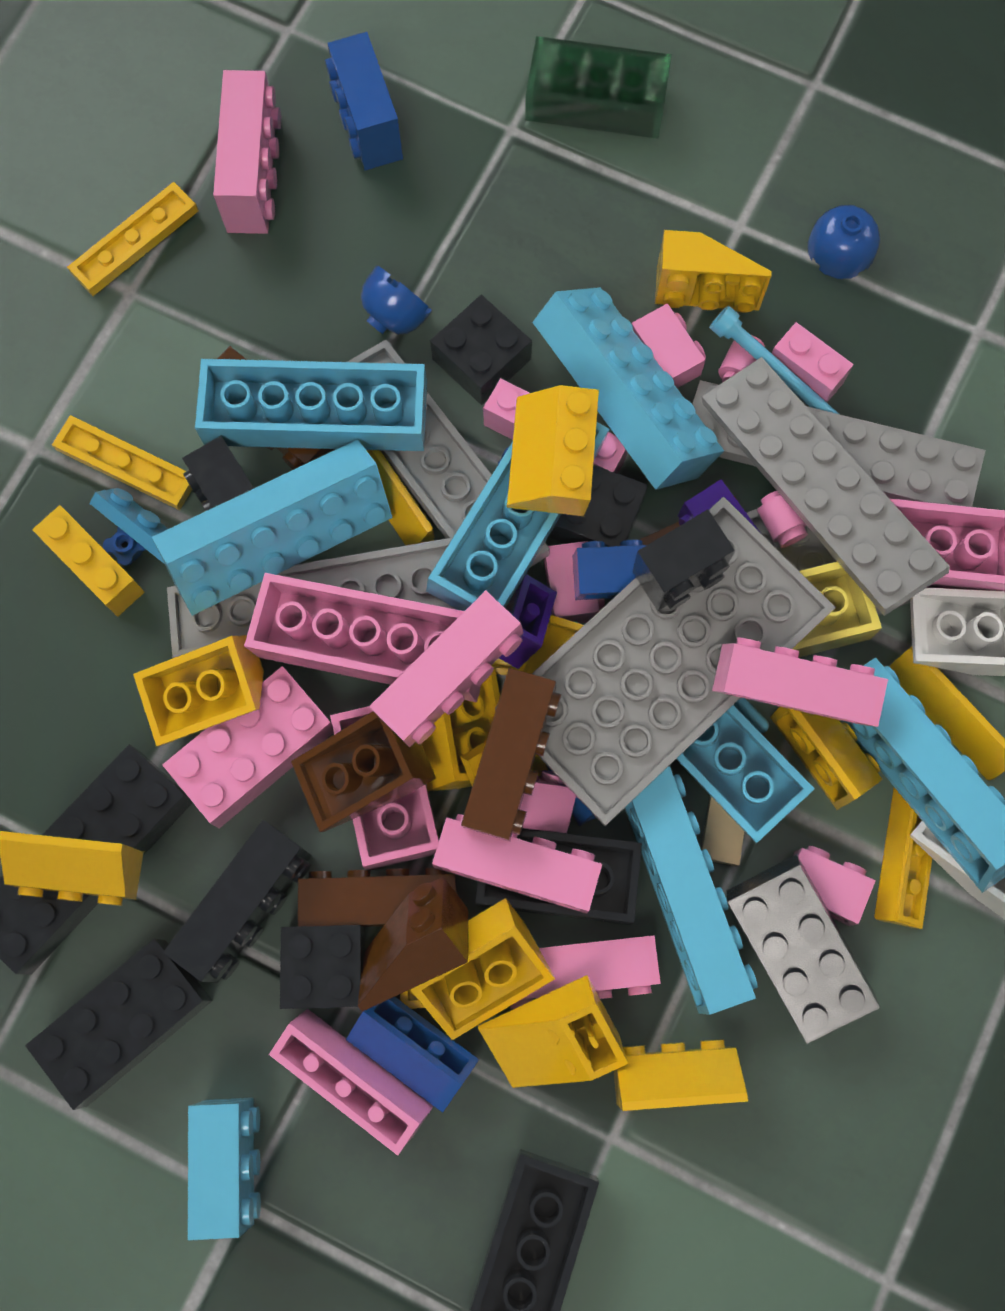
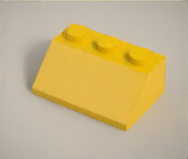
[507,385,599,516]
[133,635,264,746]
[421,668,500,791]
[770,707,883,810]
[0,831,144,906]
[410,898,555,1040]
[614,1039,748,1111]

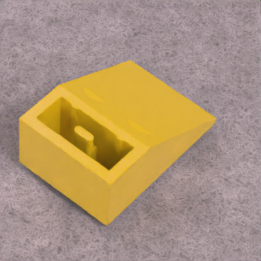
[655,230,772,313]
[478,975,628,1088]

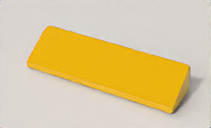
[366,450,435,546]
[889,646,1005,781]
[874,787,932,929]

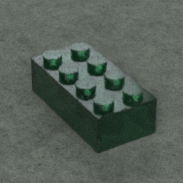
[525,36,672,139]

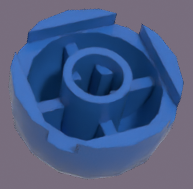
[807,205,880,279]
[361,265,432,335]

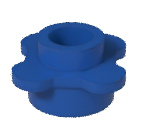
[103,527,145,566]

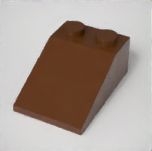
[291,712,436,832]
[358,876,468,1012]

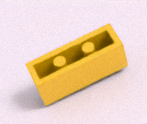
[32,505,145,617]

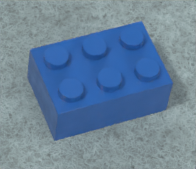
[325,32,403,171]

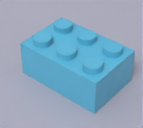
[188,1098,261,1240]

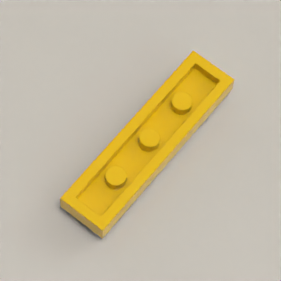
[67,182,199,296]
[52,415,192,510]

